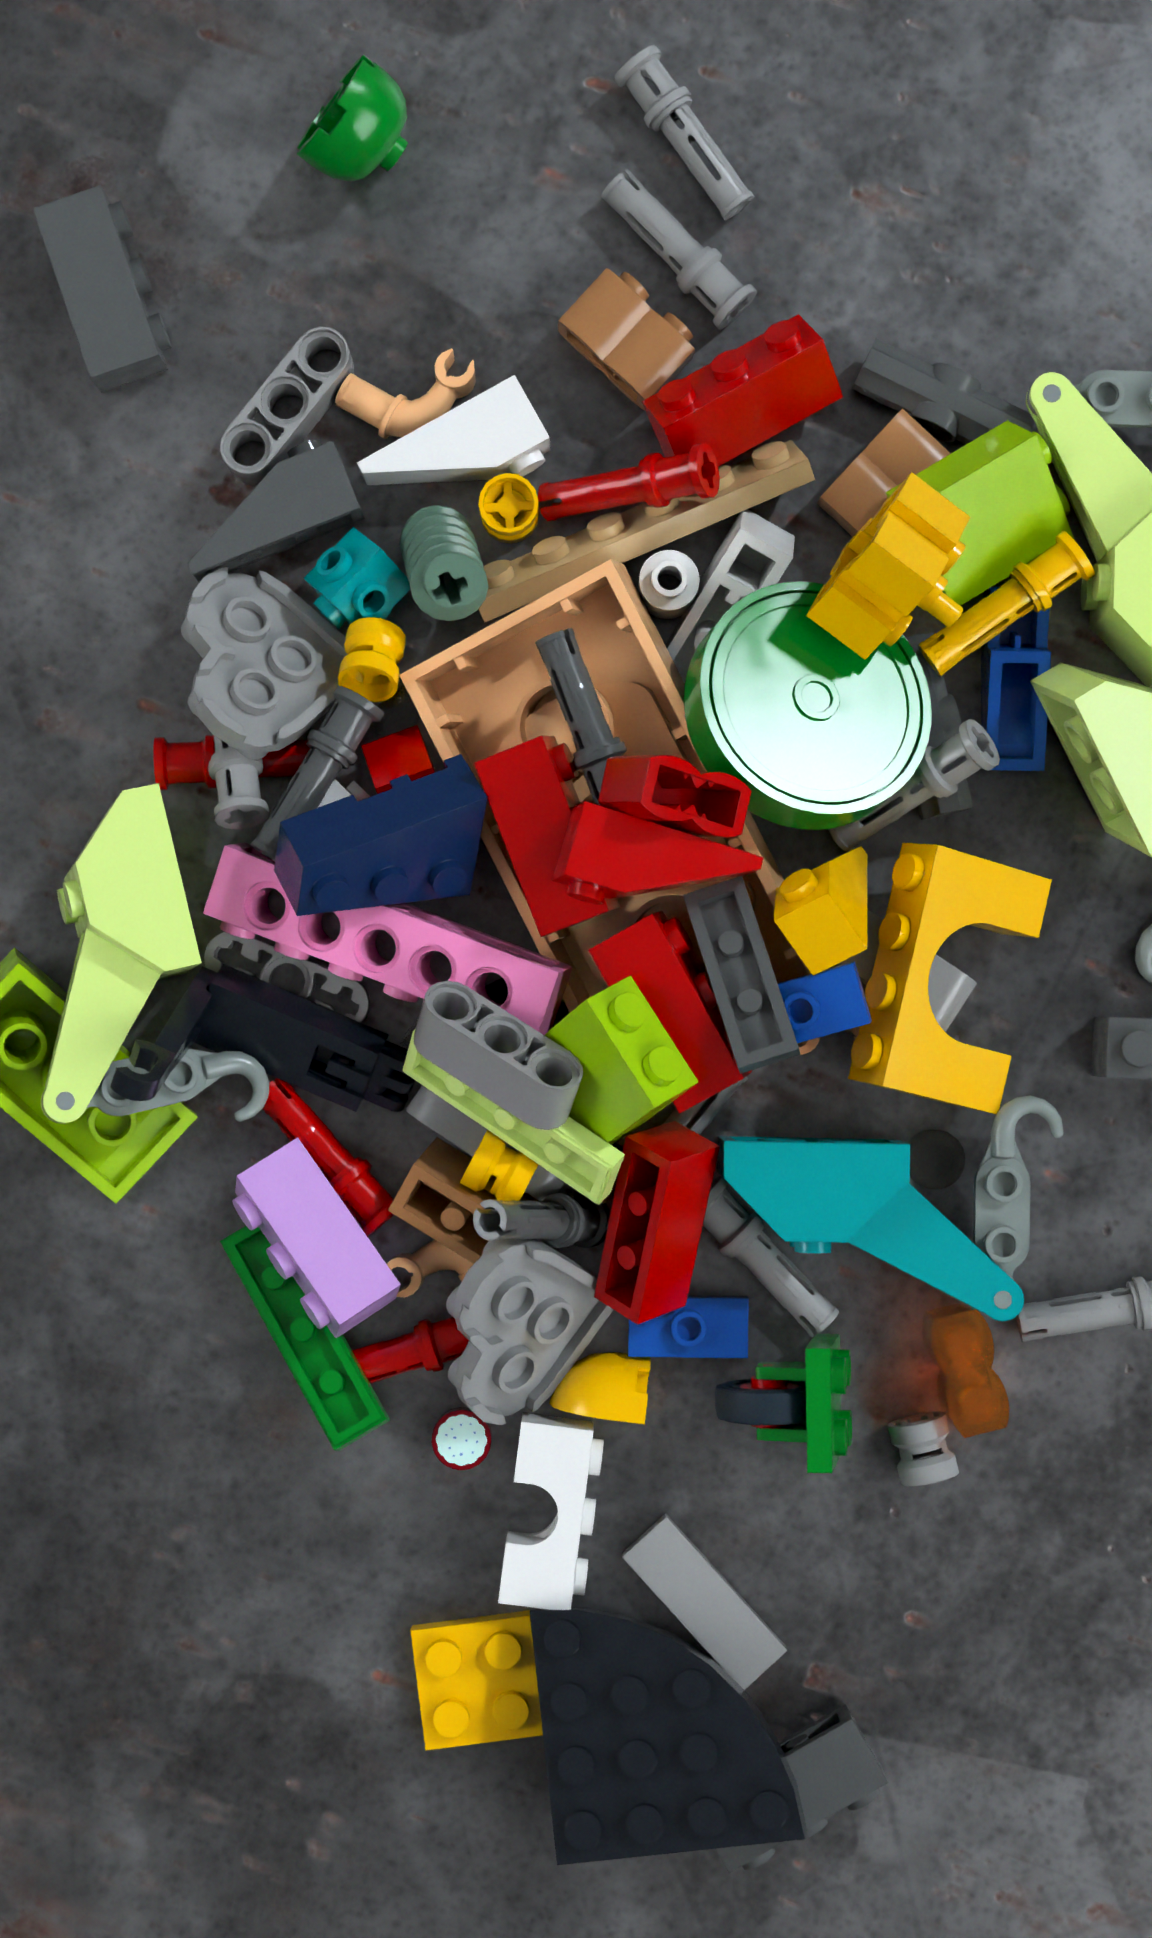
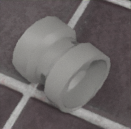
[888,1411,959,1486]

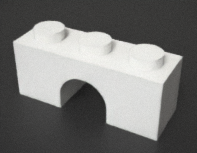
[498,1413,604,1610]

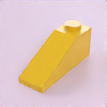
[774,846,867,976]

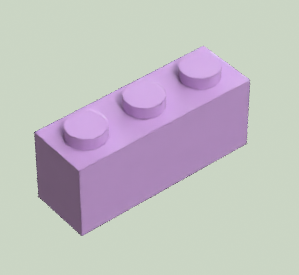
[232,1137,401,1338]

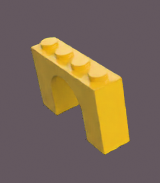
[848,843,1052,1114]

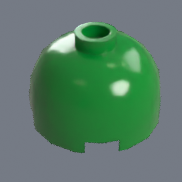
[296,55,408,181]

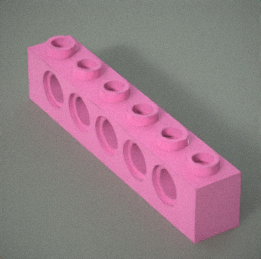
[203,842,573,1035]

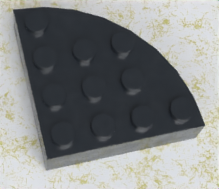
[530,1608,807,1865]

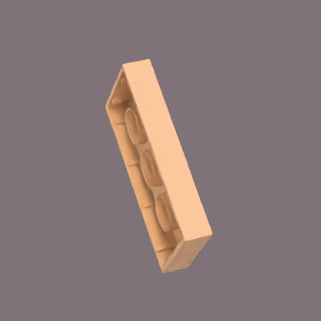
[399,559,829,1014]

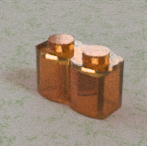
[922,1302,1009,1438]

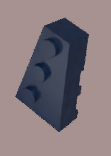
[274,754,488,916]

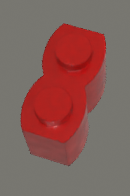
[598,755,751,837]

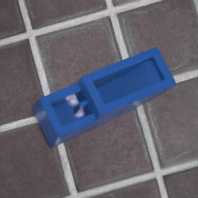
[981,582,1051,771]

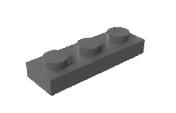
[683,876,800,1074]

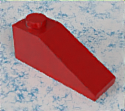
[552,801,764,905]

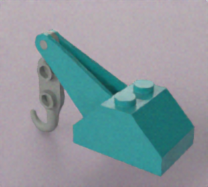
[717,1095,1064,1321]

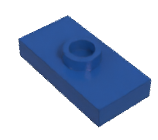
[778,961,872,1043]
[628,1295,749,1358]

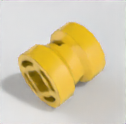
[478,473,539,544]
[337,617,406,702]
[460,1130,539,1201]

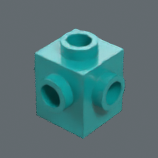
[304,527,410,629]

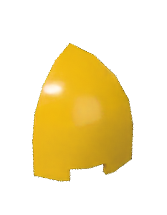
[549,1352,651,1425]

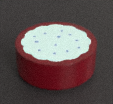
[432,1407,492,1470]

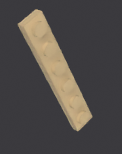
[478,440,815,623]

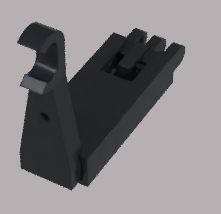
[110,964,415,1112]

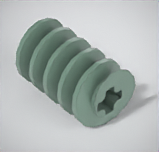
[399,505,489,621]

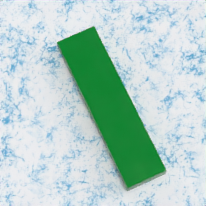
[220,1226,390,1451]

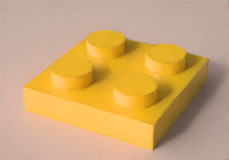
[410,1610,543,1751]

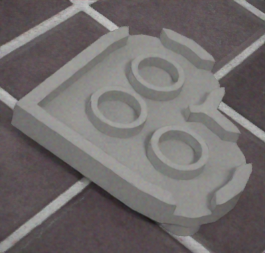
[181,567,348,760]
[446,1239,613,1425]

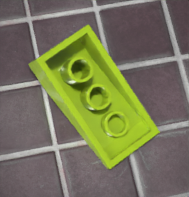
[0,947,198,1204]

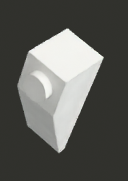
[357,375,550,485]
[666,509,795,683]

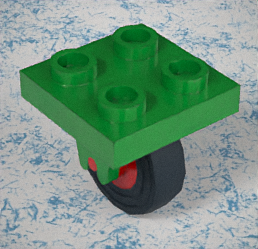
[715,1334,852,1473]

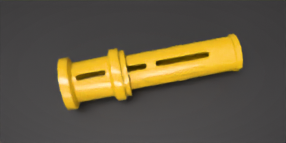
[918,531,1095,677]

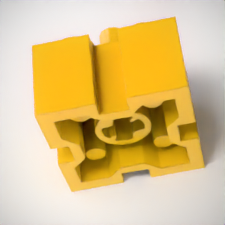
[806,472,970,660]

